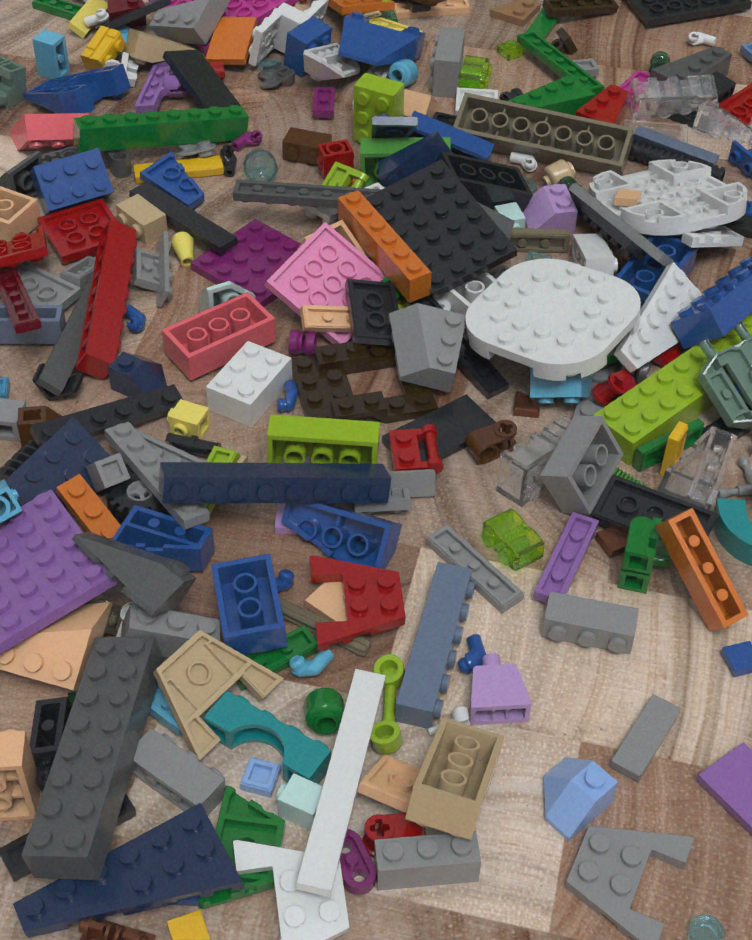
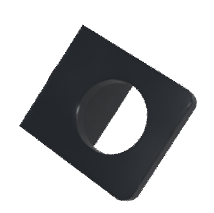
[32,363,84,401]

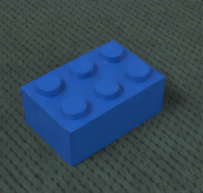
[29,148,114,215]
[211,553,288,655]

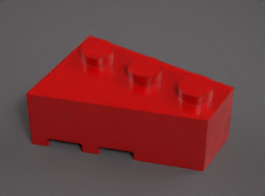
[576,84,629,125]

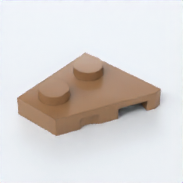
[490,0,541,27]

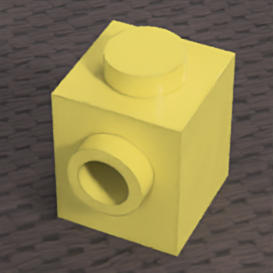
[167,399,211,439]

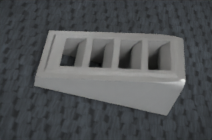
[60,256,96,292]

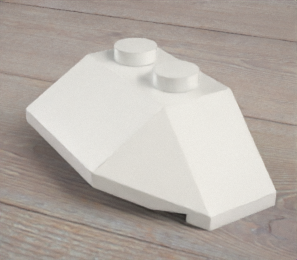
[303,43,361,81]

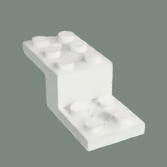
[248,0,329,67]

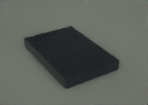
[345,279,399,346]

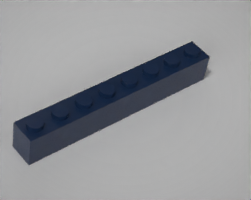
[158,462,391,503]

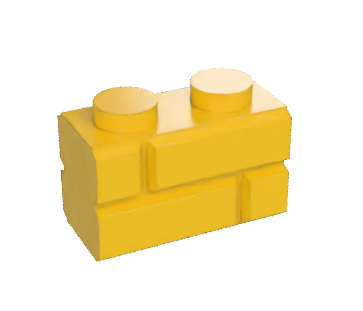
[80,25,125,70]

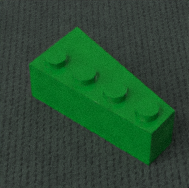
[508,75,596,116]

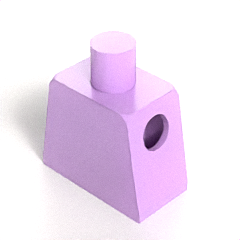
[469,653,531,726]

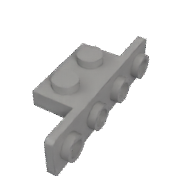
[133,230,172,307]
[354,469,436,514]

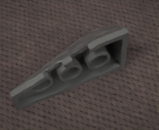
[72,532,196,616]

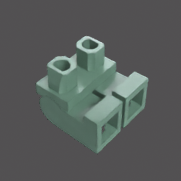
[0,55,26,110]

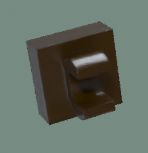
[551,27,577,55]

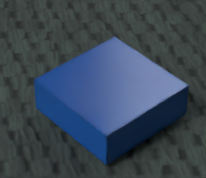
[720,641,752,677]

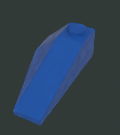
[281,503,402,569]

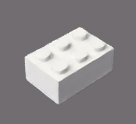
[206,341,292,427]

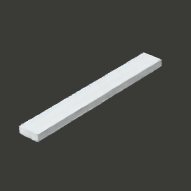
[296,669,386,897]

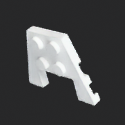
[681,225,744,249]
[233,840,350,940]

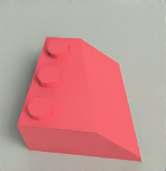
[10,113,89,151]

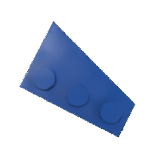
[112,505,215,572]

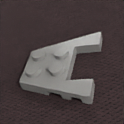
[565,826,694,940]

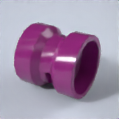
[288,330,317,356]

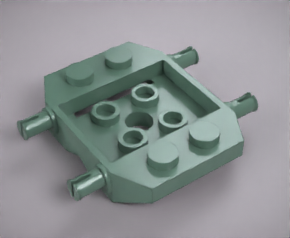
[697,322,752,430]

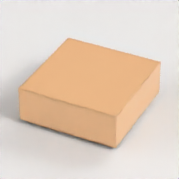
[614,189,642,207]

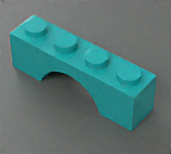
[204,691,331,784]

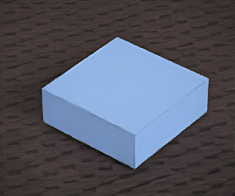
[240,757,281,798]

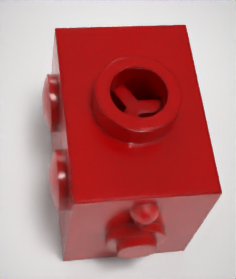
[317,139,355,179]

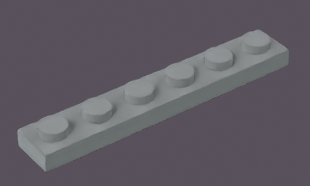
[104,422,210,530]

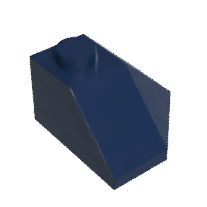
[108,352,167,397]

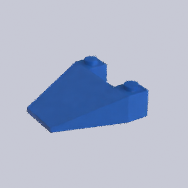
[338,11,425,66]
[23,64,131,113]

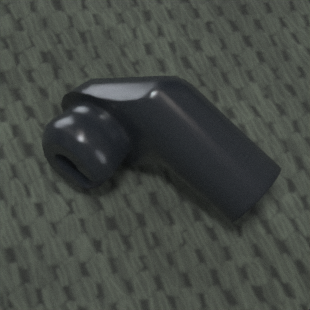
[220,144,237,177]

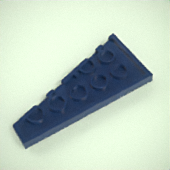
[5,417,110,508]
[13,803,245,938]

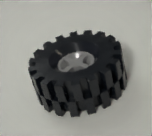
[105,464,172,525]

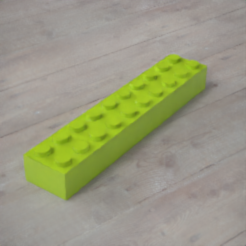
[593,313,752,466]

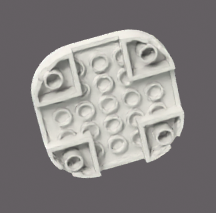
[589,159,748,236]
[465,259,641,381]

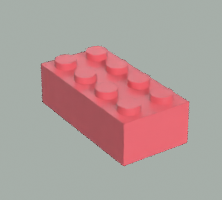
[162,292,276,380]

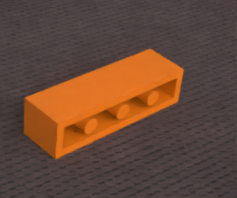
[655,508,748,631]

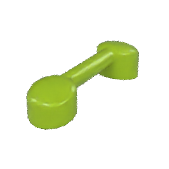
[370,654,405,755]

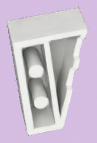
[571,233,618,276]

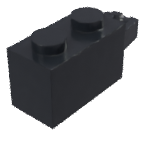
[29,697,72,791]

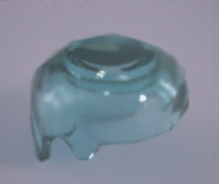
[243,148,278,182]

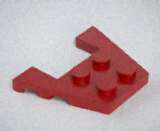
[309,555,406,652]

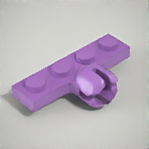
[134,61,187,113]

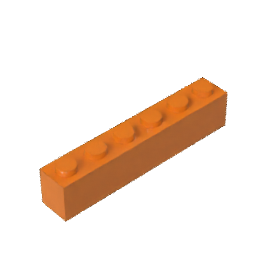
[337,190,431,303]

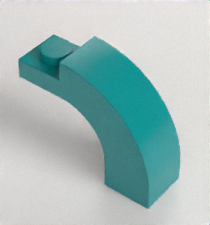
[713,498,752,566]

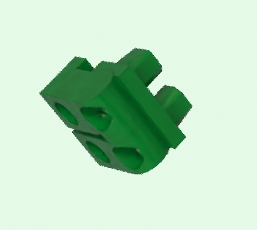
[618,516,671,594]

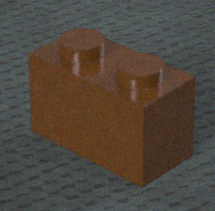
[282,127,332,166]

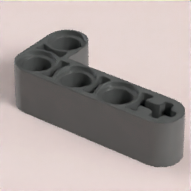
[41,146,132,178]

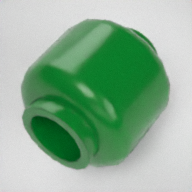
[303,687,345,735]

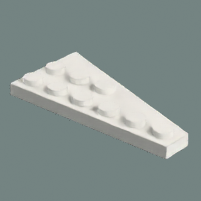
[614,262,702,373]

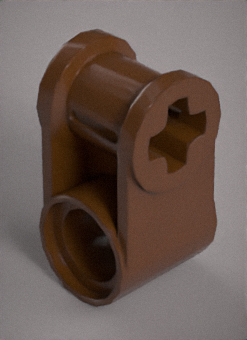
[464,420,517,464]

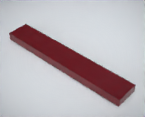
[0,267,42,334]

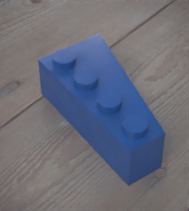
[406,111,495,161]

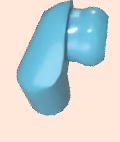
[289,649,334,677]

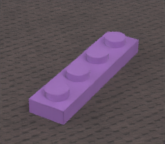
[533,512,599,603]

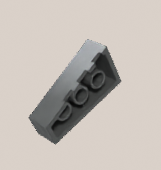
[648,46,732,105]

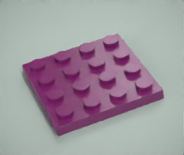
[190,219,301,307]

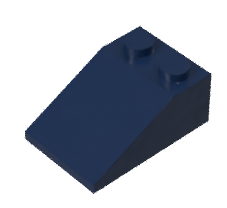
[378,131,452,187]

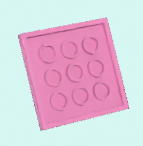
[264,222,387,344]

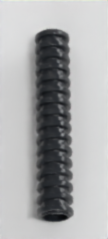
[628,140,725,182]

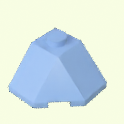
[543,757,618,841]

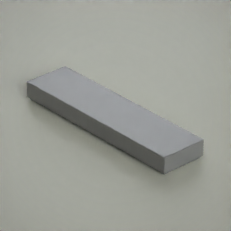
[426,524,524,614]

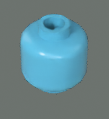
[388,59,418,88]

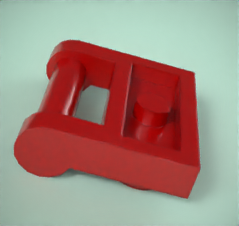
[389,424,444,474]

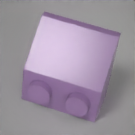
[523,184,578,234]

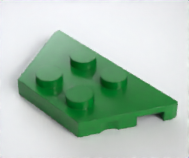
[199,785,286,909]

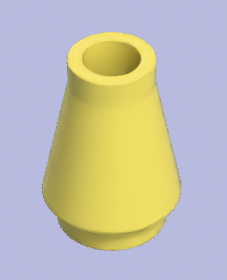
[171,232,194,267]

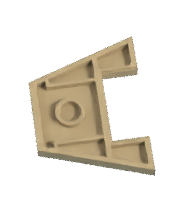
[153,630,284,760]

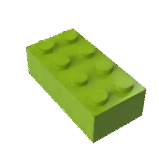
[267,414,380,464]

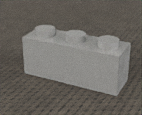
[541,591,639,654]
[121,603,220,658]
[131,728,226,815]
[374,831,481,891]

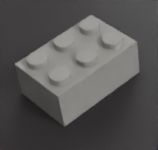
[429,27,465,98]
[540,416,624,515]

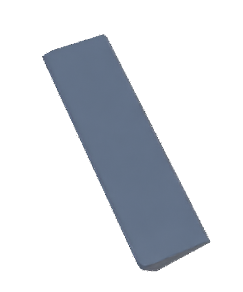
[633,125,720,166]

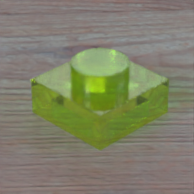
[496,40,525,61]

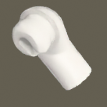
[84,8,109,27]
[510,152,537,172]

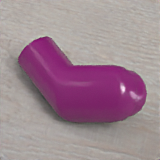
[231,130,263,151]

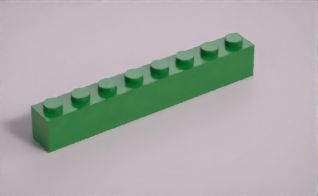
[73,105,249,153]

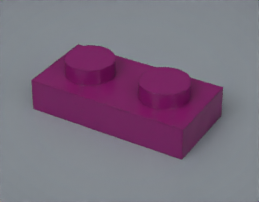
[313,87,335,119]

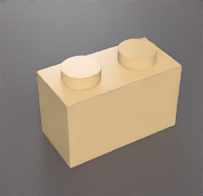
[116,194,168,244]

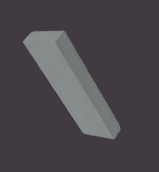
[610,694,681,782]

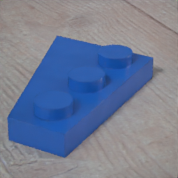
[140,151,205,209]

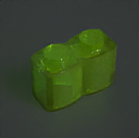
[458,55,493,89]
[481,509,545,571]

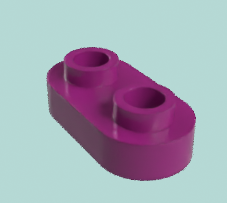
[340,829,376,895]

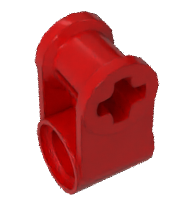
[592,369,637,406]
[362,813,426,858]

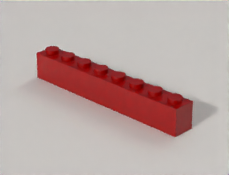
[75,218,137,380]

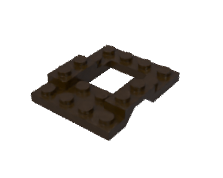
[292,341,438,424]

